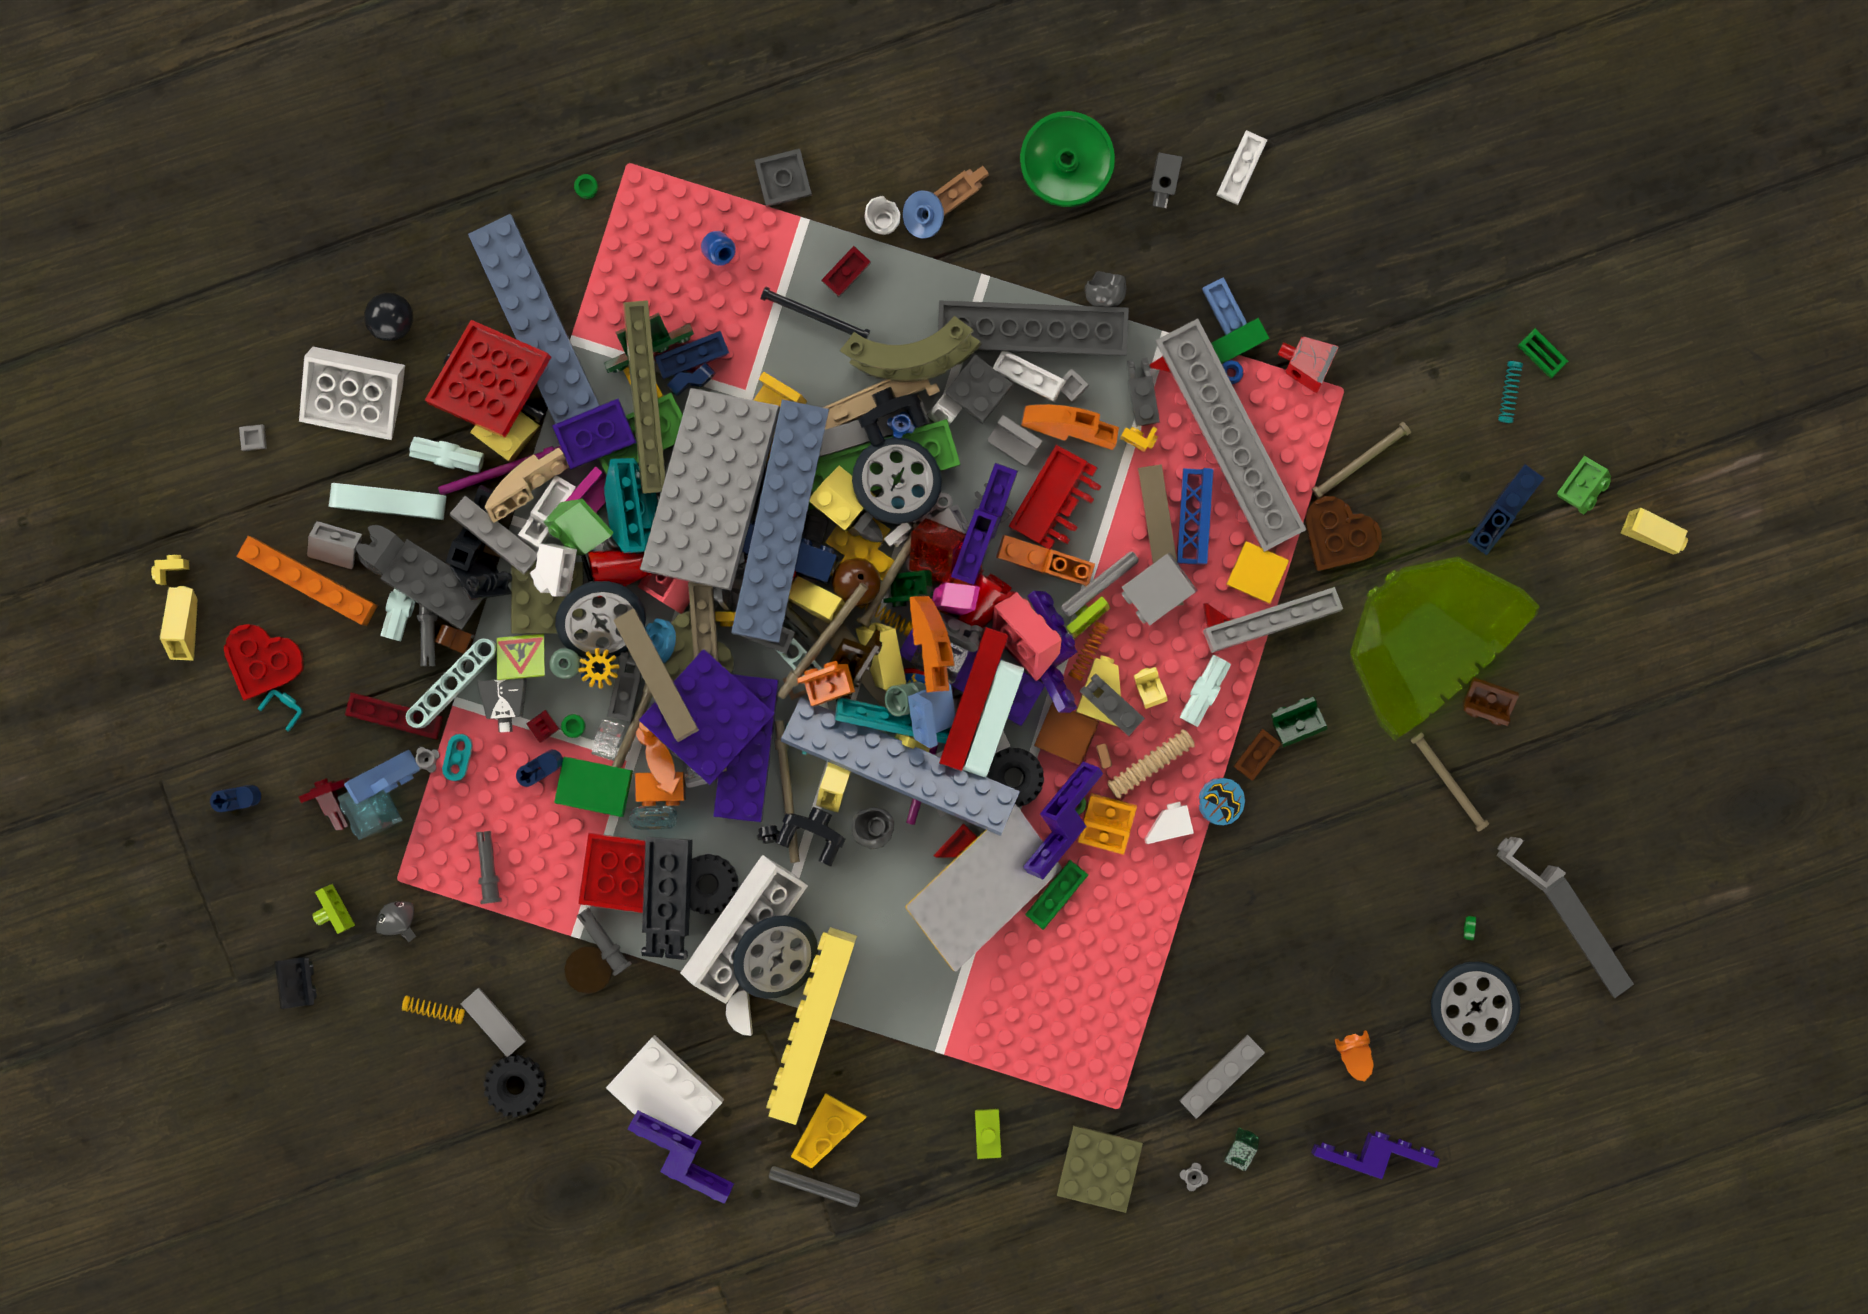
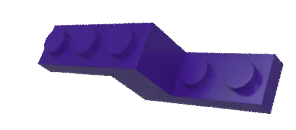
[951,463,1018,585]
[1027,590,1077,713]
[1023,761,1103,880]
[627,1110,734,1204]
[1311,1131,1440,1179]

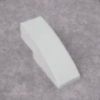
[518,475,576,552]

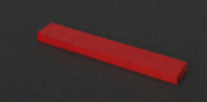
[939,627,1008,771]

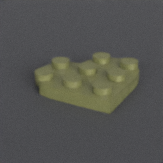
[665,612,734,680]

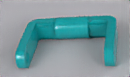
[258,690,303,732]

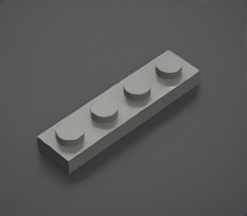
[450,496,537,575]
[1179,1035,1265,1119]

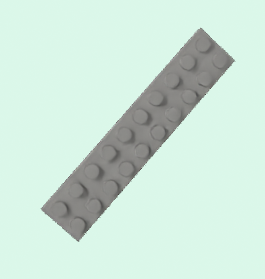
[1155,319,1306,552]

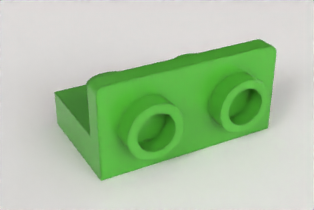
[1557,456,1611,515]

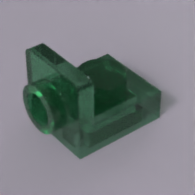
[1224,1128,1259,1171]

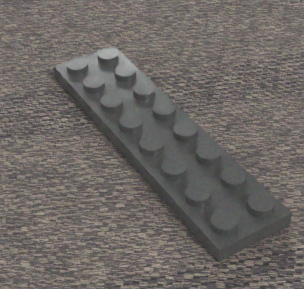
[938,300,1129,356]

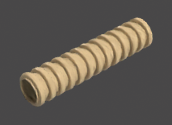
[1107,729,1195,799]

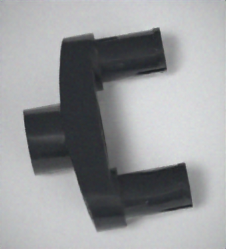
[858,387,928,446]
[776,807,846,866]

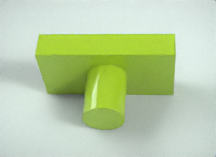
[1066,596,1110,639]
[313,884,355,934]
[975,1109,1001,1159]

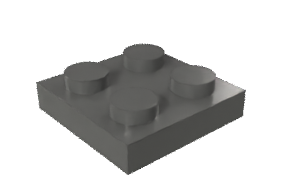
[754,149,812,207]

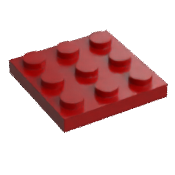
[578,833,646,913]

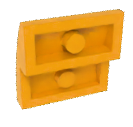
[1078,793,1137,855]

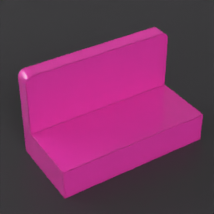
[566,466,607,514]

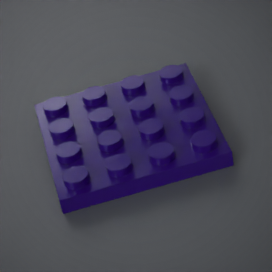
[639,649,775,785]

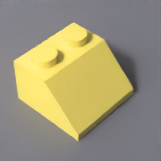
[470,412,540,462]
[809,466,876,532]

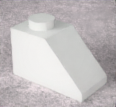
[536,544,577,596]
[1145,802,1194,844]

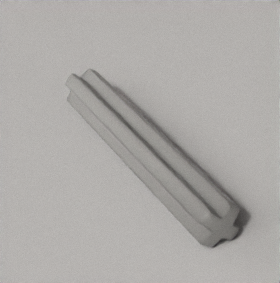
[1061,552,1139,617]

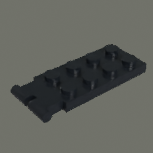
[641,837,693,960]

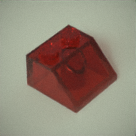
[909,518,966,584]

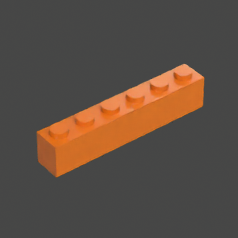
[236,536,378,626]

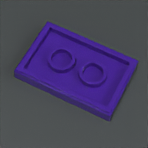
[552,398,637,470]

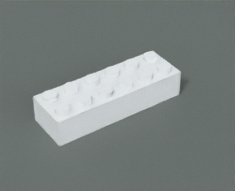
[680,855,808,1004]

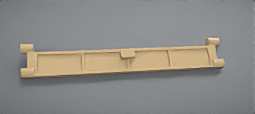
[765,379,940,469]

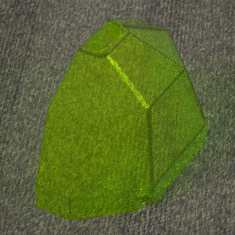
[1350,557,1540,741]

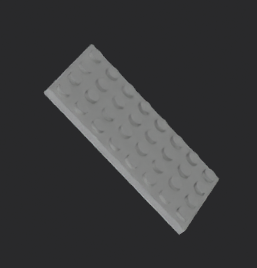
[640,388,780,591]

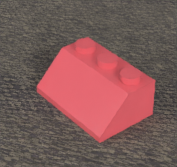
[638,573,690,614]
[992,592,1062,681]

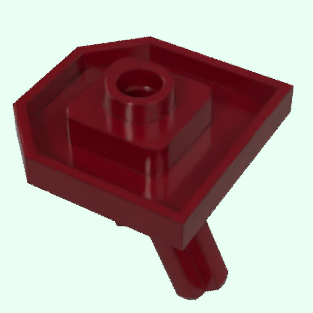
[298,777,350,831]

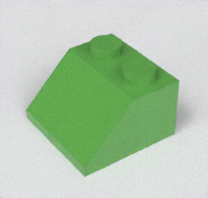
[543,499,614,556]

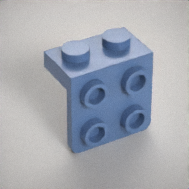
[908,683,955,748]

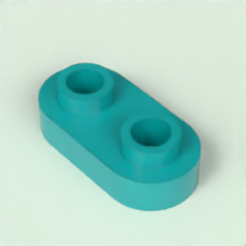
[442,734,473,781]

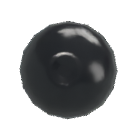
[364,293,413,341]

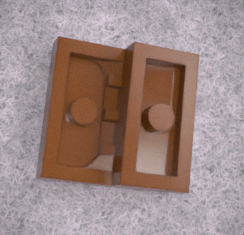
[1034,702,1099,765]

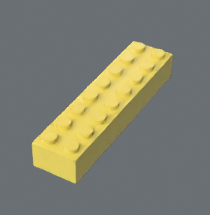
[766,927,857,1125]

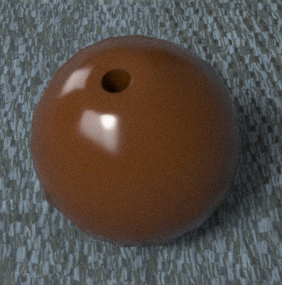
[832,558,881,607]

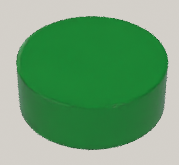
[574,174,599,199]
[561,714,586,738]
[1463,916,1476,940]

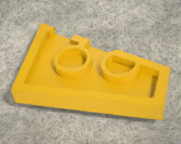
[791,1093,867,1168]

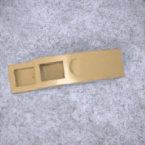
[485,448,569,523]

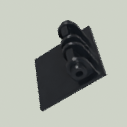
[450,558,512,600]

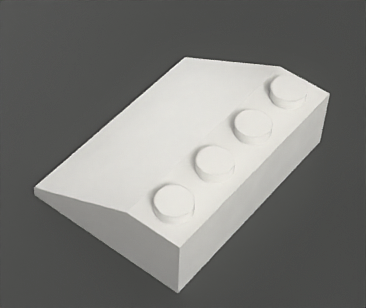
[299,347,405,440]
[606,1035,724,1136]

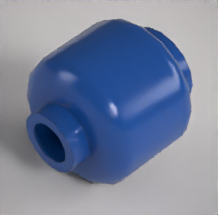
[701,231,736,266]

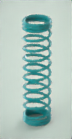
[1498,361,1523,423]

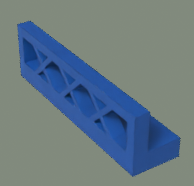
[1177,468,1213,565]

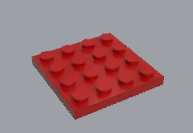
[425,320,551,438]

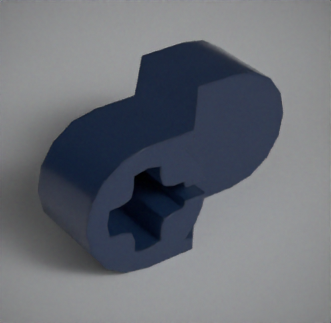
[667,363,716,396]
[516,749,563,787]
[210,785,261,812]

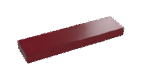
[345,692,443,739]

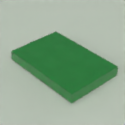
[554,757,633,817]

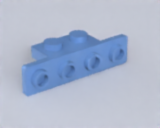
[344,750,420,804]

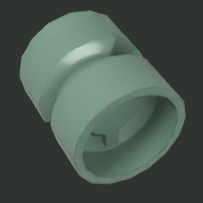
[885,681,926,716]

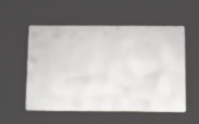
[905,804,1062,971]

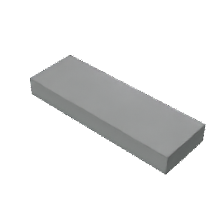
[461,988,526,1057]

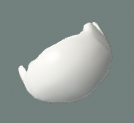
[864,196,901,235]

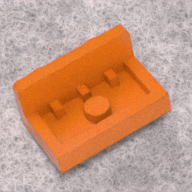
[797,661,855,706]

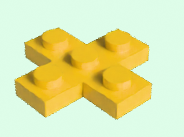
[825,518,894,581]

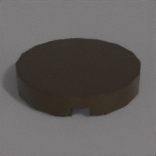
[564,946,613,994]

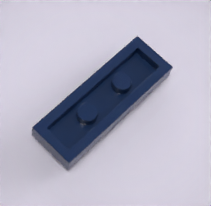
[655,331,730,380]

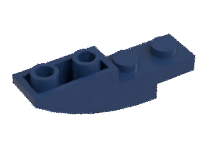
[1468,464,1544,555]

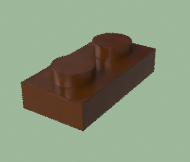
[1233,729,1282,781]

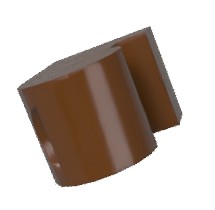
[435,624,475,654]

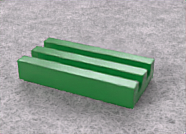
[1517,328,1568,379]

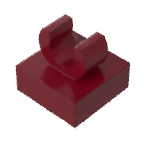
[526,710,560,743]

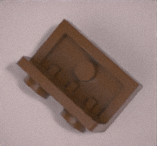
[1463,677,1519,726]

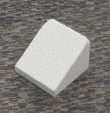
[927,394,962,425]

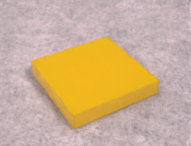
[1226,541,1289,604]

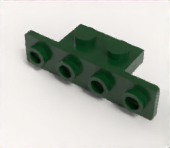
[604,313,694,373]

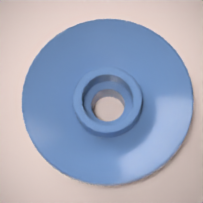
[903,191,944,238]

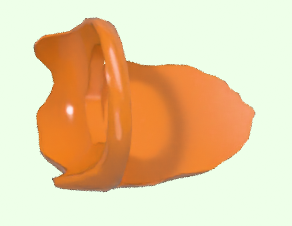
[1335,1030,1374,1082]

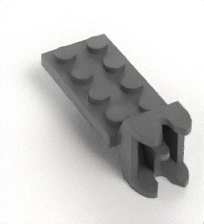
[356,525,483,631]

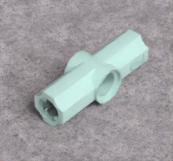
[409,437,484,473]
[380,589,415,642]
[1179,655,1231,727]

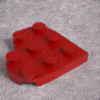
[224,624,304,701]

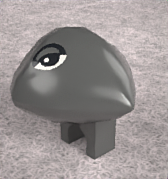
[376,901,416,942]

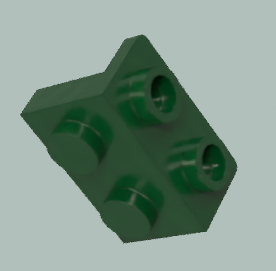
[883,570,933,607]
[1271,697,1327,747]

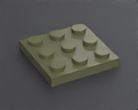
[511,562,584,634]
[1056,1125,1143,1213]

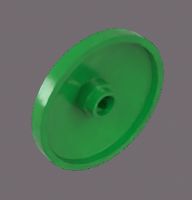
[1020,111,1115,207]

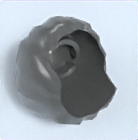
[1084,271,1127,307]
[852,807,894,850]

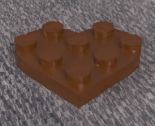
[1305,496,1382,571]

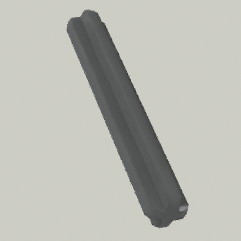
[769,1166,860,1207]

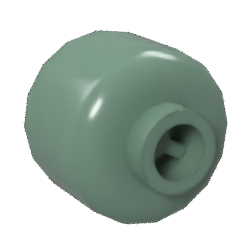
[549,648,582,679]

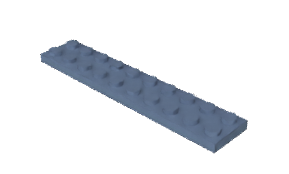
[468,214,600,424]
[732,399,829,643]
[781,697,1020,836]

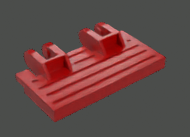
[1009,445,1101,549]

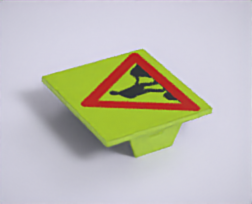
[497,634,545,680]

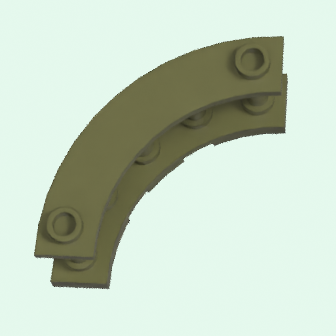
[840,316,982,382]

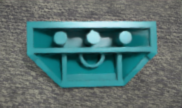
[604,458,658,553]

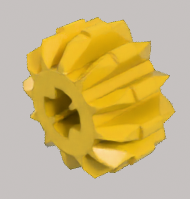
[578,648,619,689]

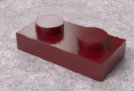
[821,246,871,297]

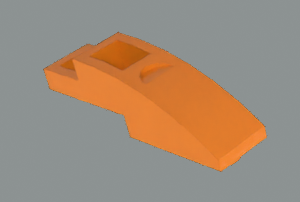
[1021,404,1119,450]
[996,535,1095,586]
[910,596,954,692]

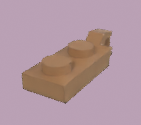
[933,166,989,216]

